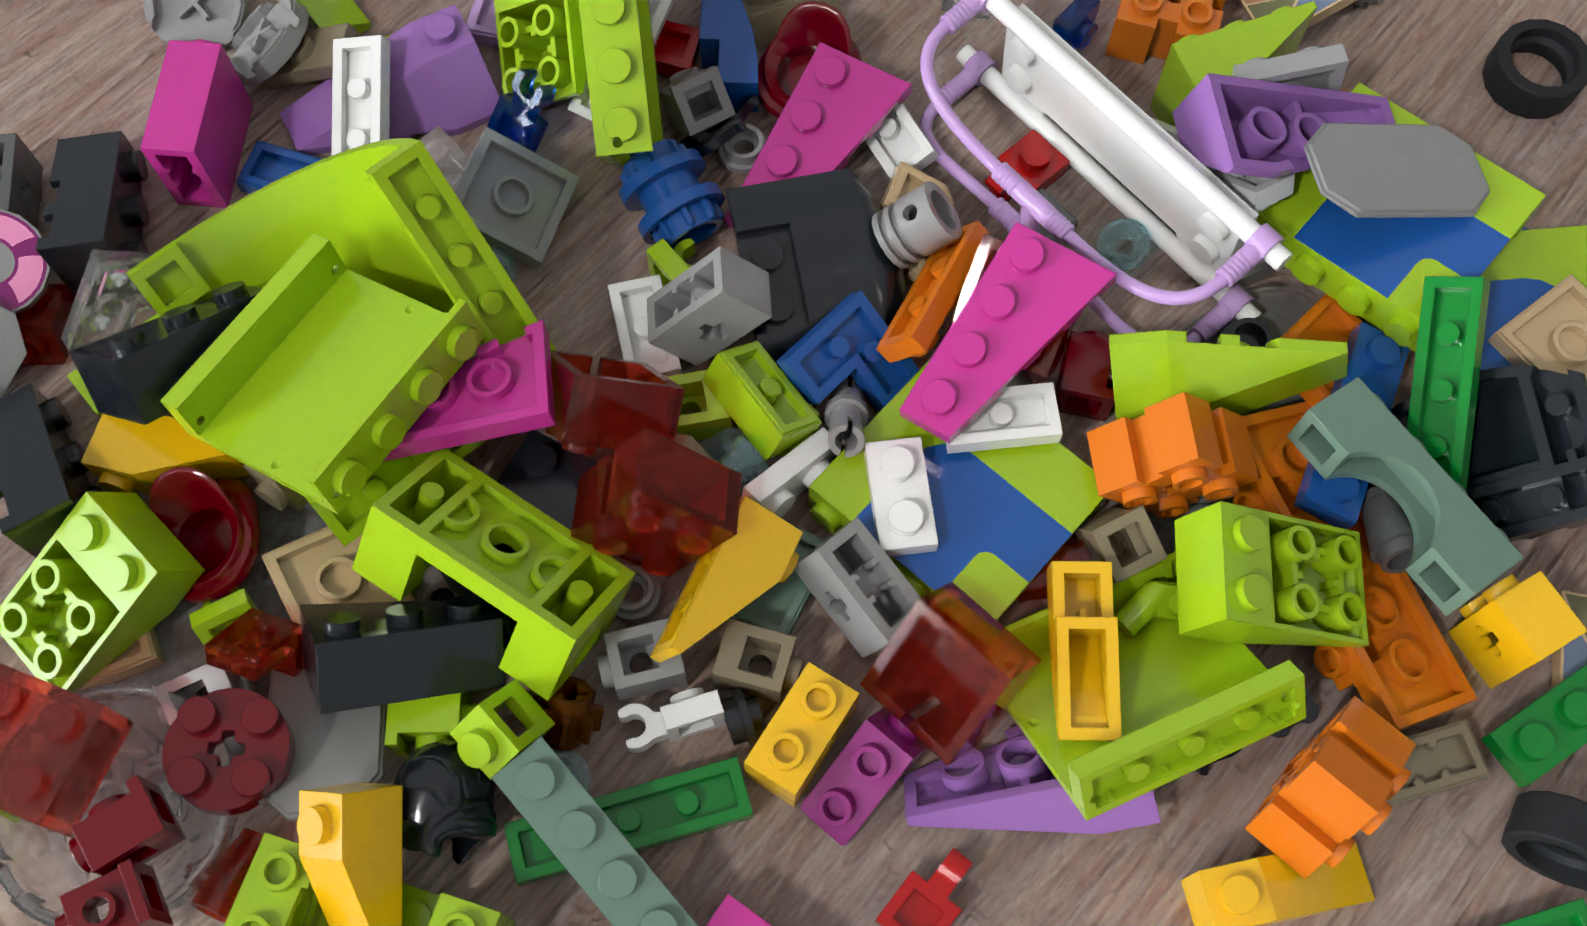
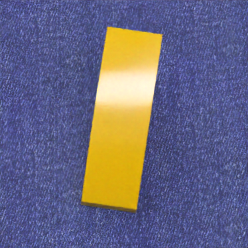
[1047,561,1122,741]

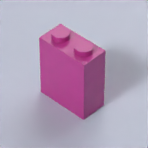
[140,39,253,208]

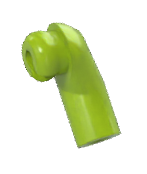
[1114,580,1178,637]

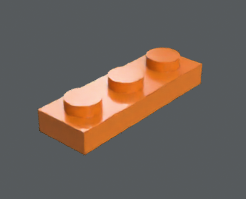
[876,220,991,363]

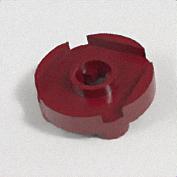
[162,688,295,816]

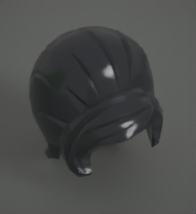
[393,740,497,865]

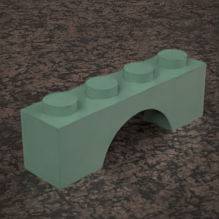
[1287,377,1524,617]
[492,737,698,926]

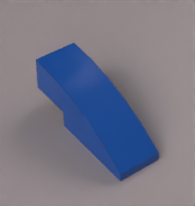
[699,0,759,112]

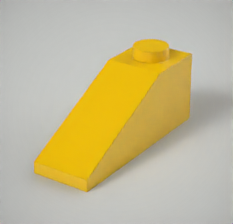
[80,414,250,494]
[650,496,803,663]
[297,782,403,926]
[1181,841,1375,926]

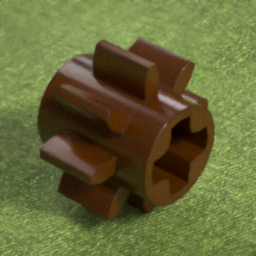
[532,676,605,751]

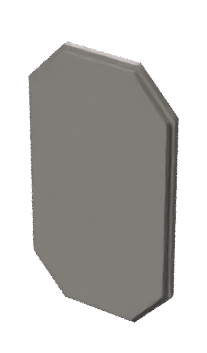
[1303,123,1490,218]
[265,639,387,821]

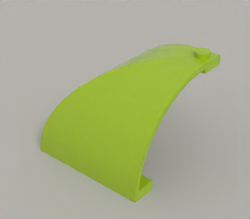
[126,138,574,547]

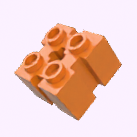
[1105,0,1226,70]
[1086,392,1259,519]
[1245,696,1416,879]

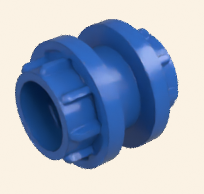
[619,139,725,250]

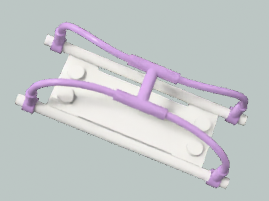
[920,0,1293,343]

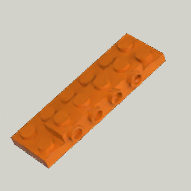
[1233,401,1478,731]

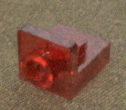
[16,283,77,366]
[205,608,304,682]

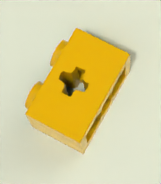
[1448,570,1587,690]
[744,662,860,808]

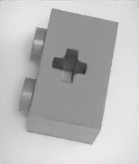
[647,246,772,366]
[794,517,930,658]

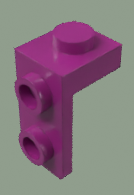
[801,705,932,845]

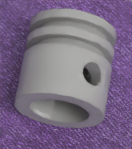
[872,181,962,269]

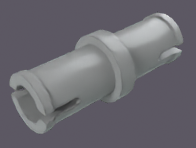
[824,377,868,457]

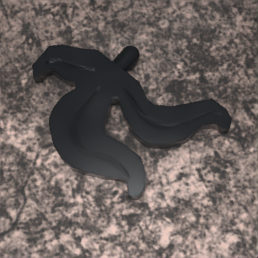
[678,94,761,156]

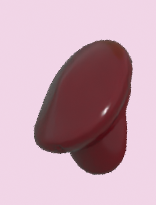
[758,1,862,119]
[149,466,260,603]

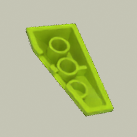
[1109,330,1348,420]

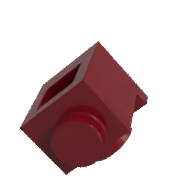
[1055,330,1115,422]
[68,774,186,876]
[54,858,174,926]

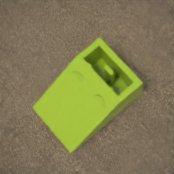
[494,0,587,115]
[1150,1,1317,127]
[0,491,205,702]
[1174,501,1369,648]

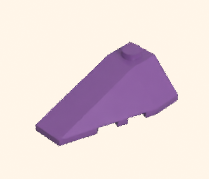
[279,4,506,155]
[1172,73,1395,178]
[904,725,1161,834]

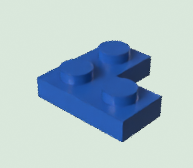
[776,290,919,411]

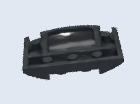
[726,168,906,388]
[1367,365,1587,542]

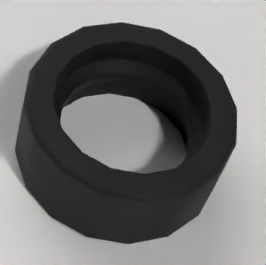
[1482,19,1587,119]
[1501,790,1587,891]

